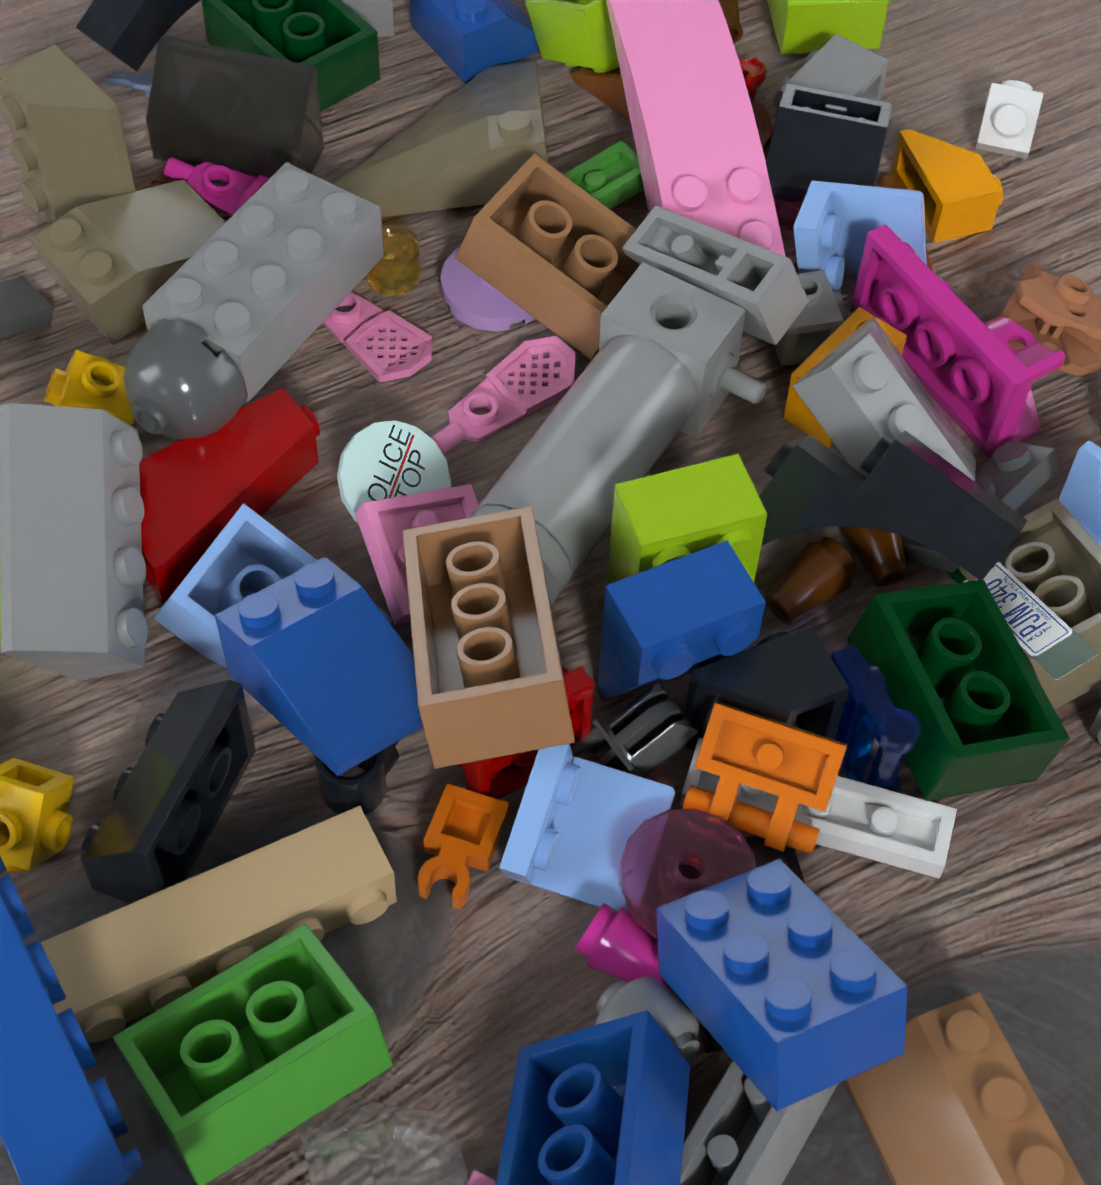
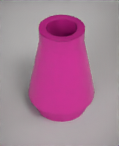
[575,903,669,987]

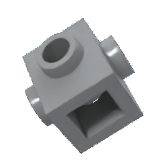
[774,270,845,366]

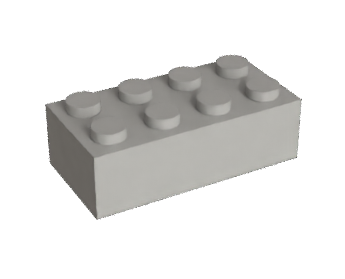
[142,162,384,403]

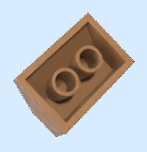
[842,992,1085,1185]

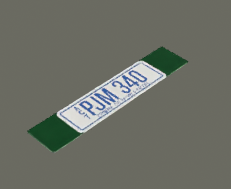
[944,561,1097,680]

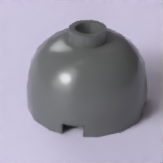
[123,319,248,440]

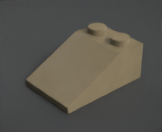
[30,179,226,345]
[958,499,1101,710]

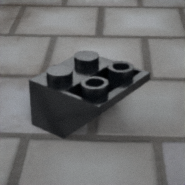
[766,83,893,201]
[684,625,850,751]

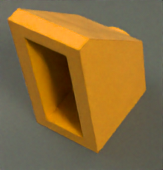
[891,129,1003,243]

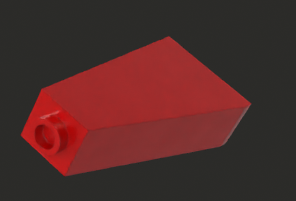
[139,387,320,603]

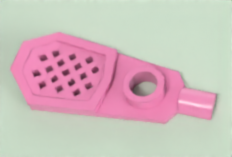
[323,291,433,382]
[430,336,576,454]

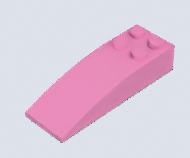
[606,0,786,257]

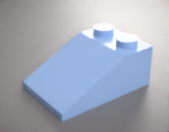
[153,503,393,668]

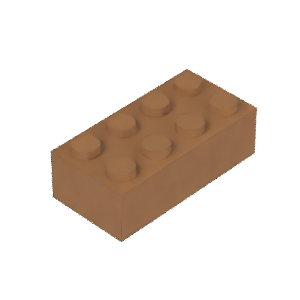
[402,506,575,769]

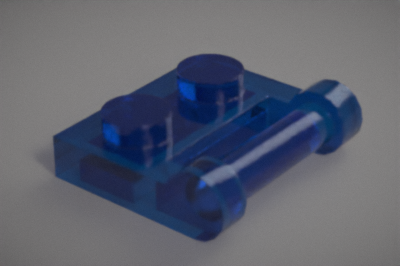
[831,644,921,793]

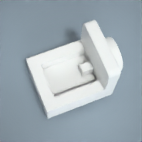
[975,80,1044,159]

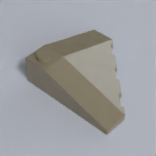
[336,60,549,218]

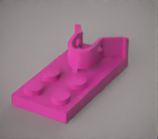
[850,224,1065,458]

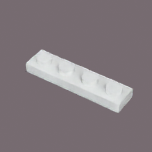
[680,738,957,879]

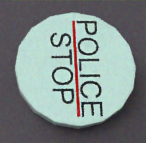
[337,420,452,523]

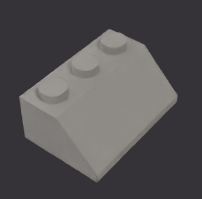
[792,317,976,481]

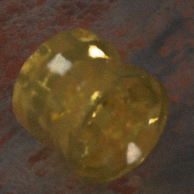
[366,225,421,296]

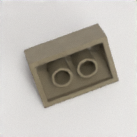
[0,44,136,222]

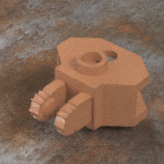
[1000,264,1101,377]

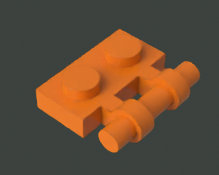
[682,701,848,855]

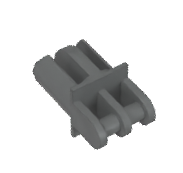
[571,683,698,779]

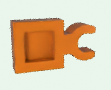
[418,784,510,910]

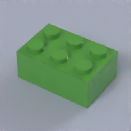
[112,923,393,1185]

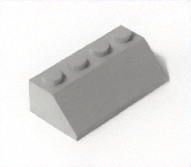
[0,403,148,681]

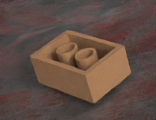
[455,154,640,360]

